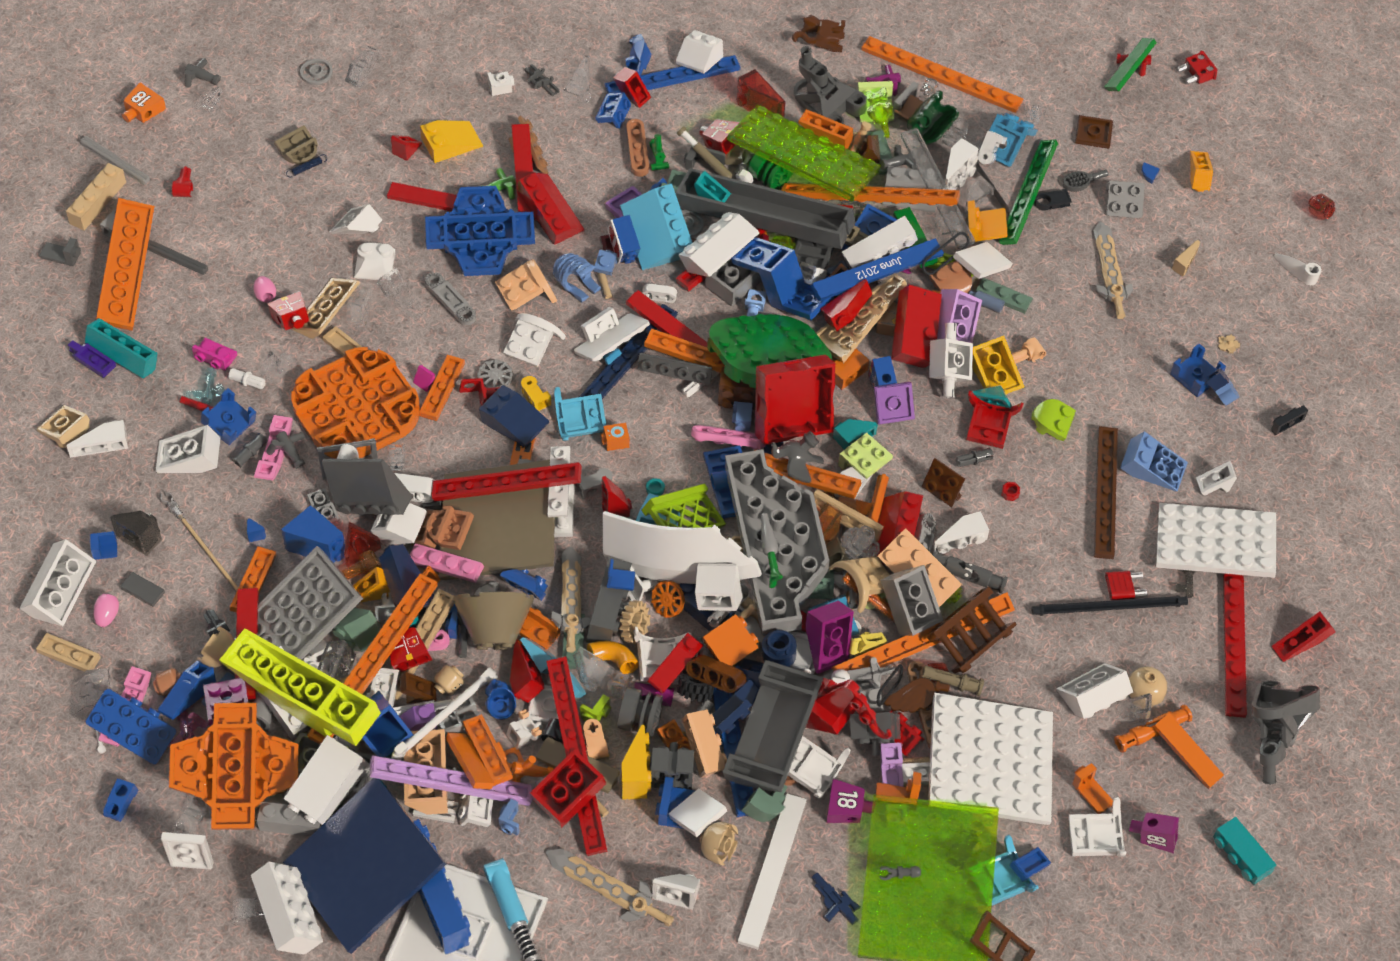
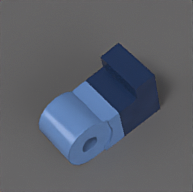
[1206,368,1240,406]

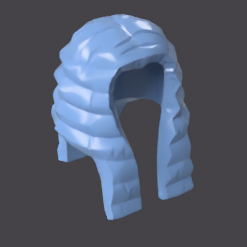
[553,253,601,303]

